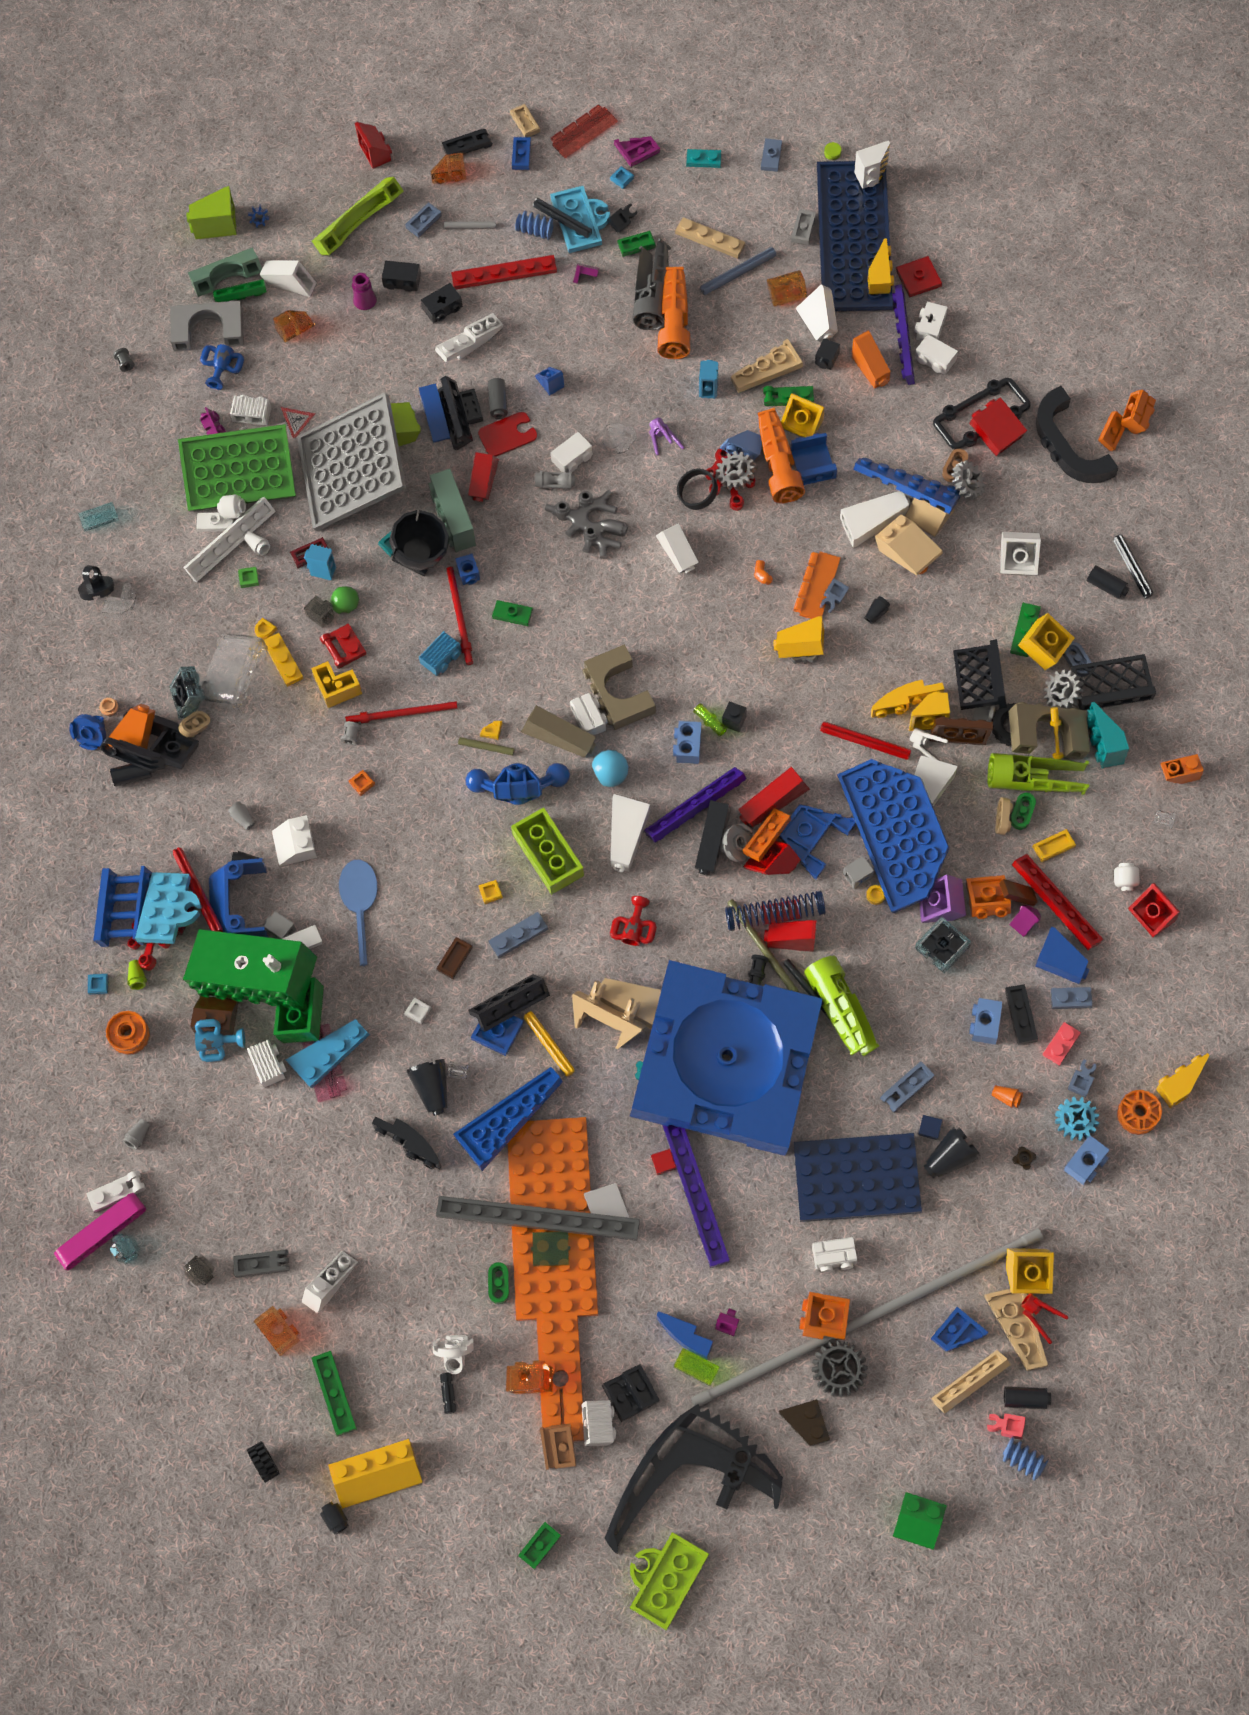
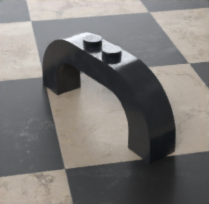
[1036,386,1119,483]

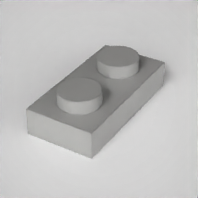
[791,210,816,245]

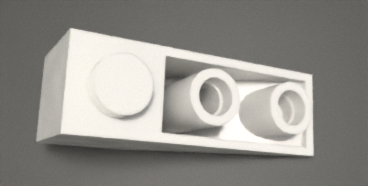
[302,1251,358,1313]

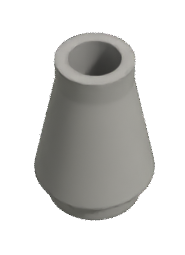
[228,801,255,830]
[123,1119,150,1150]

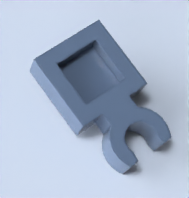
[820,578,849,613]
[1068,1059,1096,1097]

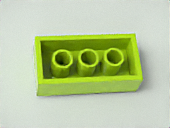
[511,807,584,895]

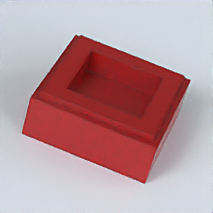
[651,1149,676,1175]

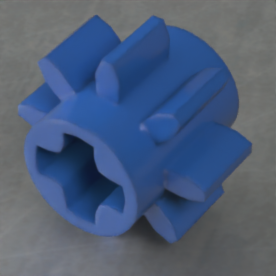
[248,205,269,227]

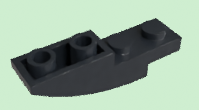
[372,1116,442,1170]

